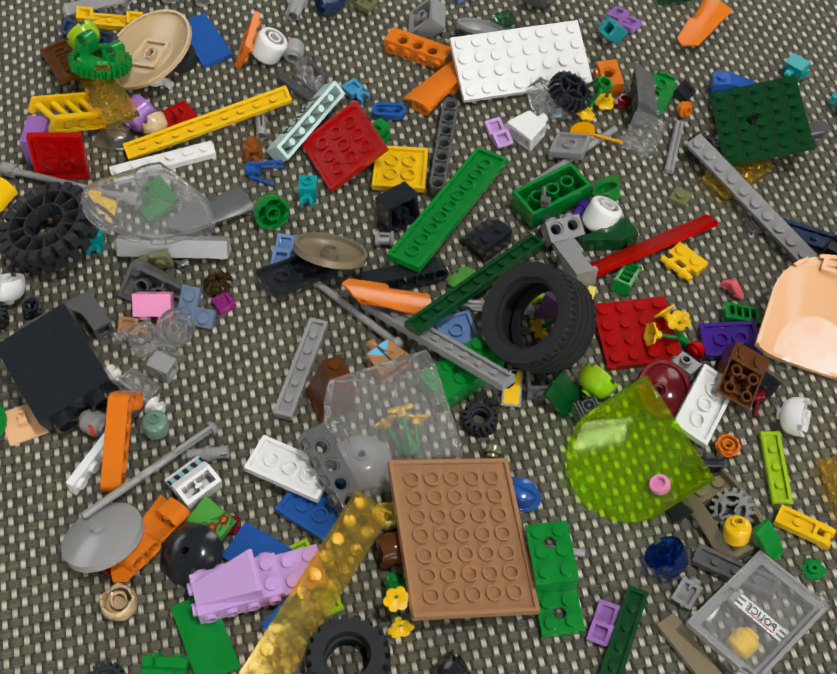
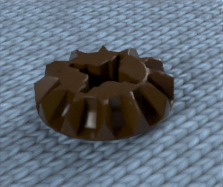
[203,270,233,295]

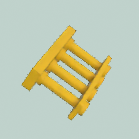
[28,92,113,132]

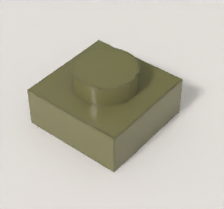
[668,186,693,209]

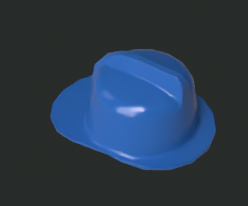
[511,476,541,512]

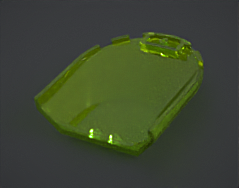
[566,375,716,522]

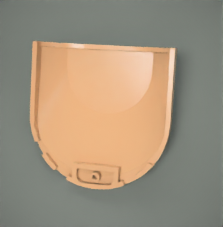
[754,254,837,381]

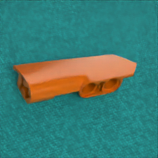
[677,0,732,47]
[403,60,460,116]
[342,278,431,315]
[110,495,191,582]

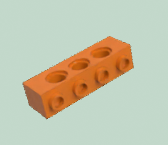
[384,27,452,70]

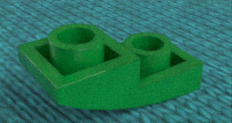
[753,518,784,562]

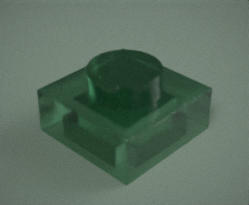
[493,9,515,28]

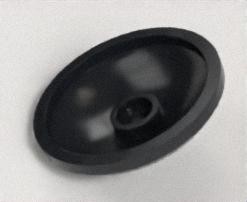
[161,523,223,587]

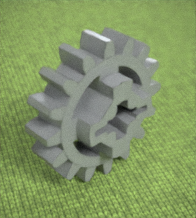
[709,487,757,530]

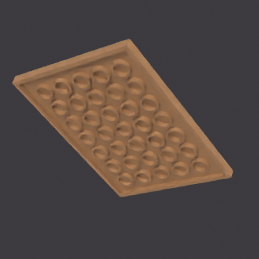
[387,458,540,621]

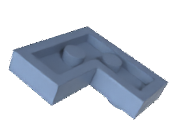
[175,284,217,329]

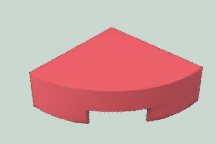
[720,279,744,298]

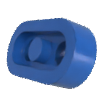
[372,102,406,120]

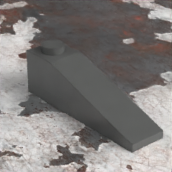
[117,258,185,309]

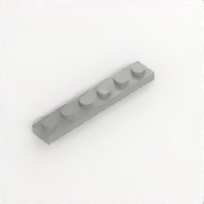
[273,317,328,421]

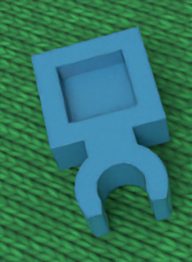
[341,78,370,105]

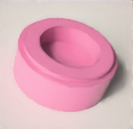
[649,474,671,496]

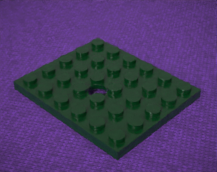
[710,75,815,166]

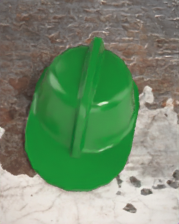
[592,175,621,201]

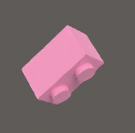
[132,292,174,320]

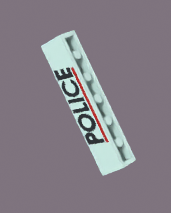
[266,81,346,161]

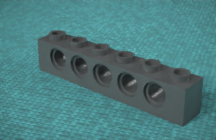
[298,423,383,548]

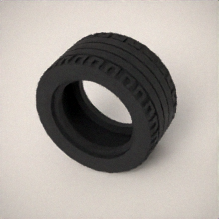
[481,262,597,375]

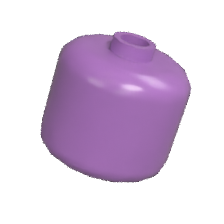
[118,94,157,133]

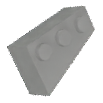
[551,238,598,289]

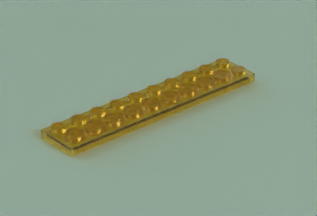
[239,490,392,674]

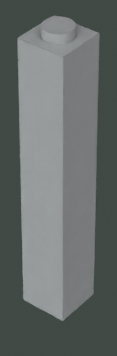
[113,234,230,259]

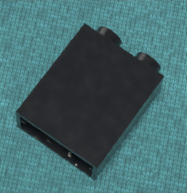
[0,303,121,434]

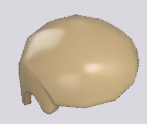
[142,111,168,135]

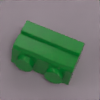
[140,652,191,674]

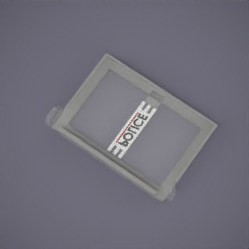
[685,550,830,674]

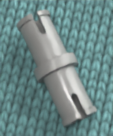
[187,445,230,462]

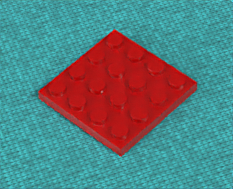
[302,100,389,192]
[595,296,682,372]

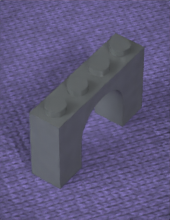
[20,290,114,341]

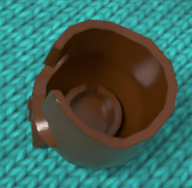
[377,531,403,569]

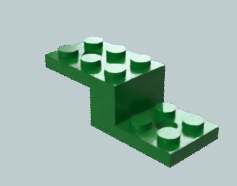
[525,520,585,639]

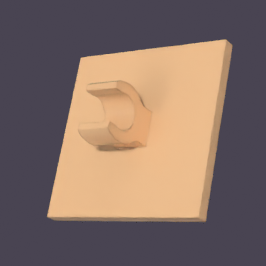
[5,404,49,447]

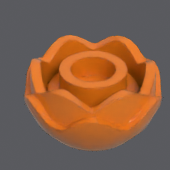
[715,434,741,458]

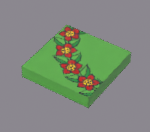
[183,496,237,541]

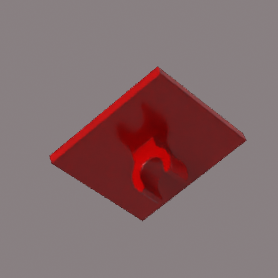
[161,100,198,128]

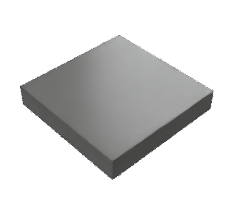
[548,132,592,160]

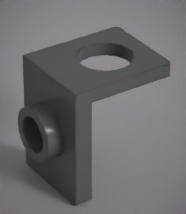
[525,371,549,400]

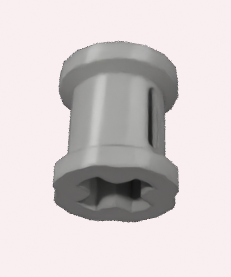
[375,230,394,247]

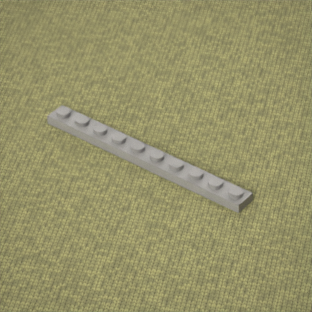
[686,133,818,262]
[361,304,516,391]

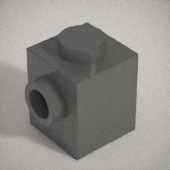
[670,351,702,383]

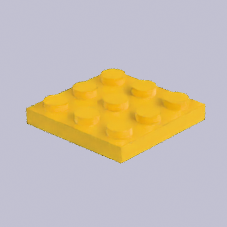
[372,146,428,193]

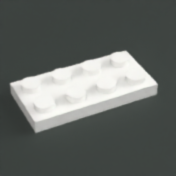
[670,364,730,448]
[244,435,333,503]

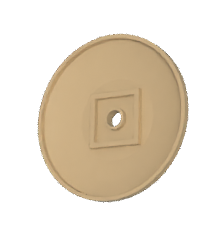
[103,9,192,90]

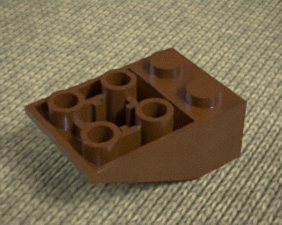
[715,341,770,411]

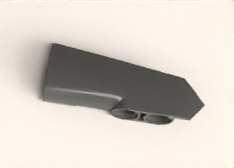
[167,185,254,234]

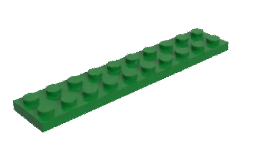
[387,147,508,273]

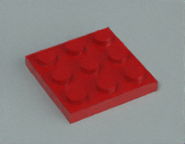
[26,132,91,179]

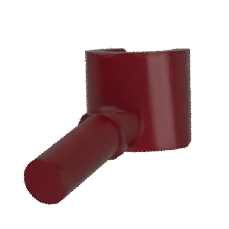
[753,390,766,417]

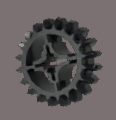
[547,70,592,114]

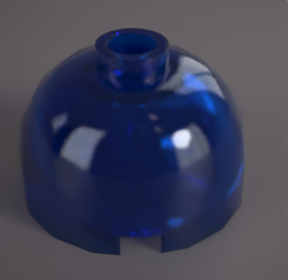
[644,536,689,579]

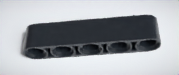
[356,257,449,290]

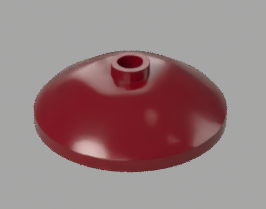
[636,359,690,419]

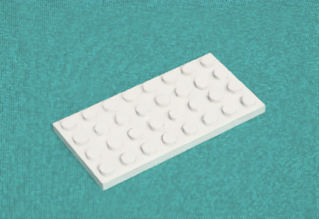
[449,20,593,103]

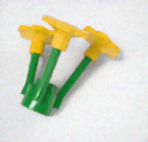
[577,76,615,122]
[383,572,415,639]

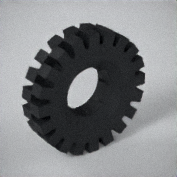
[0,182,101,275]

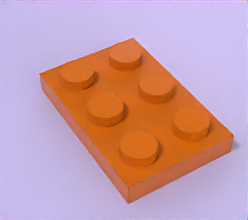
[234,11,261,69]

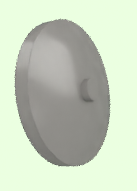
[61,503,145,573]

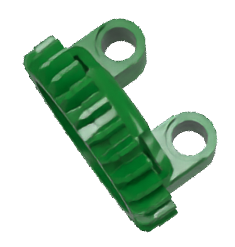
[68,29,132,81]

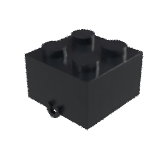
[375,181,419,232]

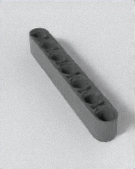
[429,98,458,199]

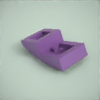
[606,6,642,34]
[586,599,621,647]

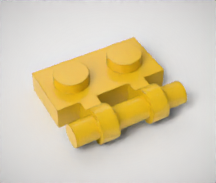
[660,242,709,282]

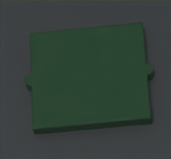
[543,370,582,418]

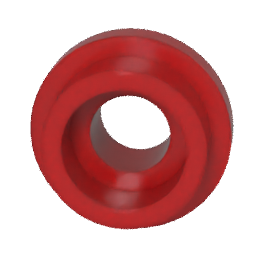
[687,340,705,359]

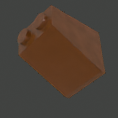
[306,354,357,423]

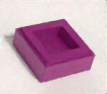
[211,292,237,316]

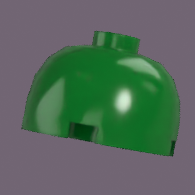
[253,193,290,230]

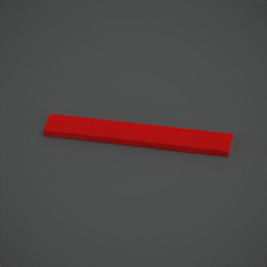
[590,214,718,277]

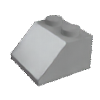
[408,0,446,37]

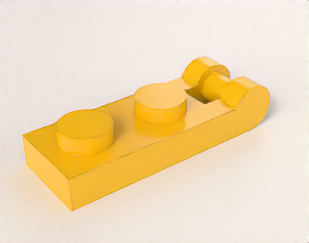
[773,505,836,550]

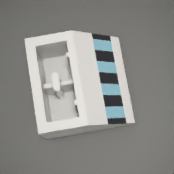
[164,456,223,511]

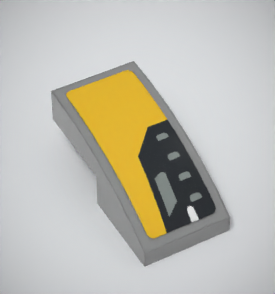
[501,369,523,408]

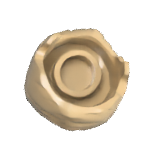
[100,582,137,621]

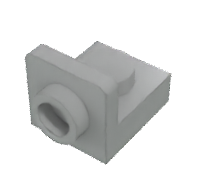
[671,575,703,610]

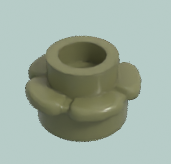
[483,444,503,458]

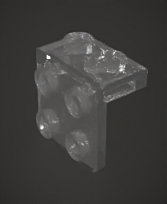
[618,109,667,158]

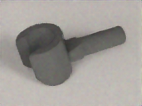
[540,186,551,208]
[172,258,191,272]

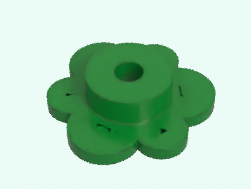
[801,558,826,581]

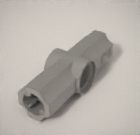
[285,0,308,22]

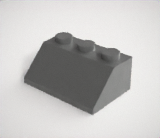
[630,63,659,125]

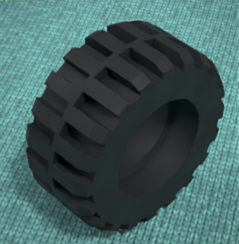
[305,615,391,674]

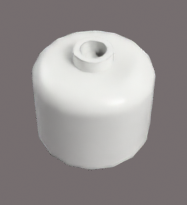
[252,27,288,65]
[582,196,622,232]

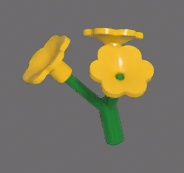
[644,304,691,349]

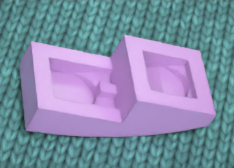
[483,117,514,149]

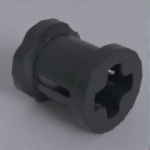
[22,298,43,321]

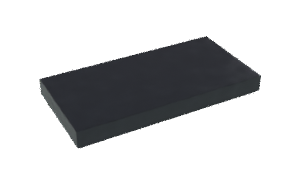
[256,255,339,298]

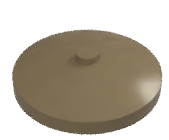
[293,232,368,270]

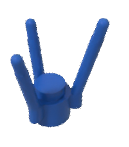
[245,160,285,187]

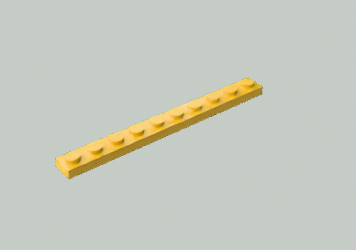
[123,85,292,161]

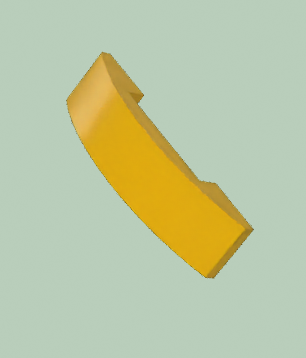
[76,6,143,30]

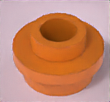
[676,101,692,118]

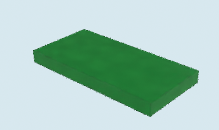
[170,597,241,674]

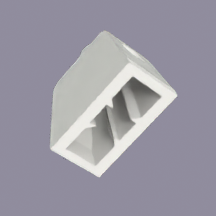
[507,111,548,152]

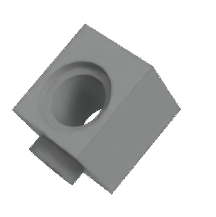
[146,350,179,384]

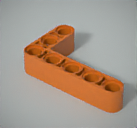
[100,390,144,493]

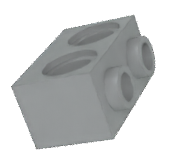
[540,213,585,247]

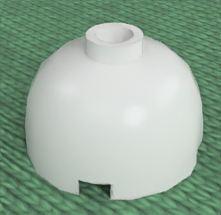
[0,273,26,305]
[776,397,811,437]

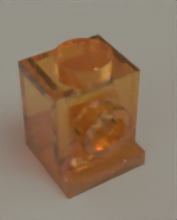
[242,136,264,162]

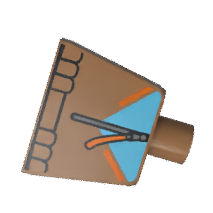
[365,339,411,386]

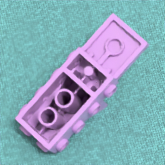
[186,544,328,624]

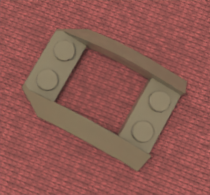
[678,469,764,561]

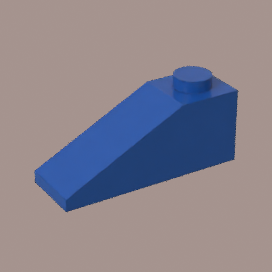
[708,71,758,93]

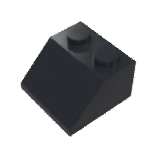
[460,219,512,263]

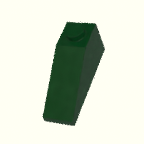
[579,217,639,251]

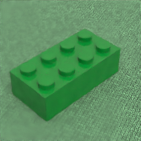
[511,162,592,229]
[419,335,504,414]

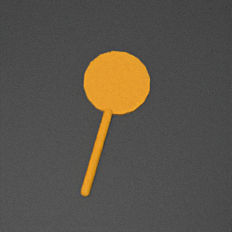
[570,121,623,144]

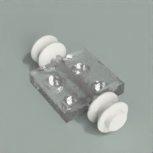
[107,364,166,418]

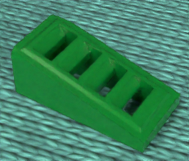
[610,263,642,297]
[722,302,762,326]

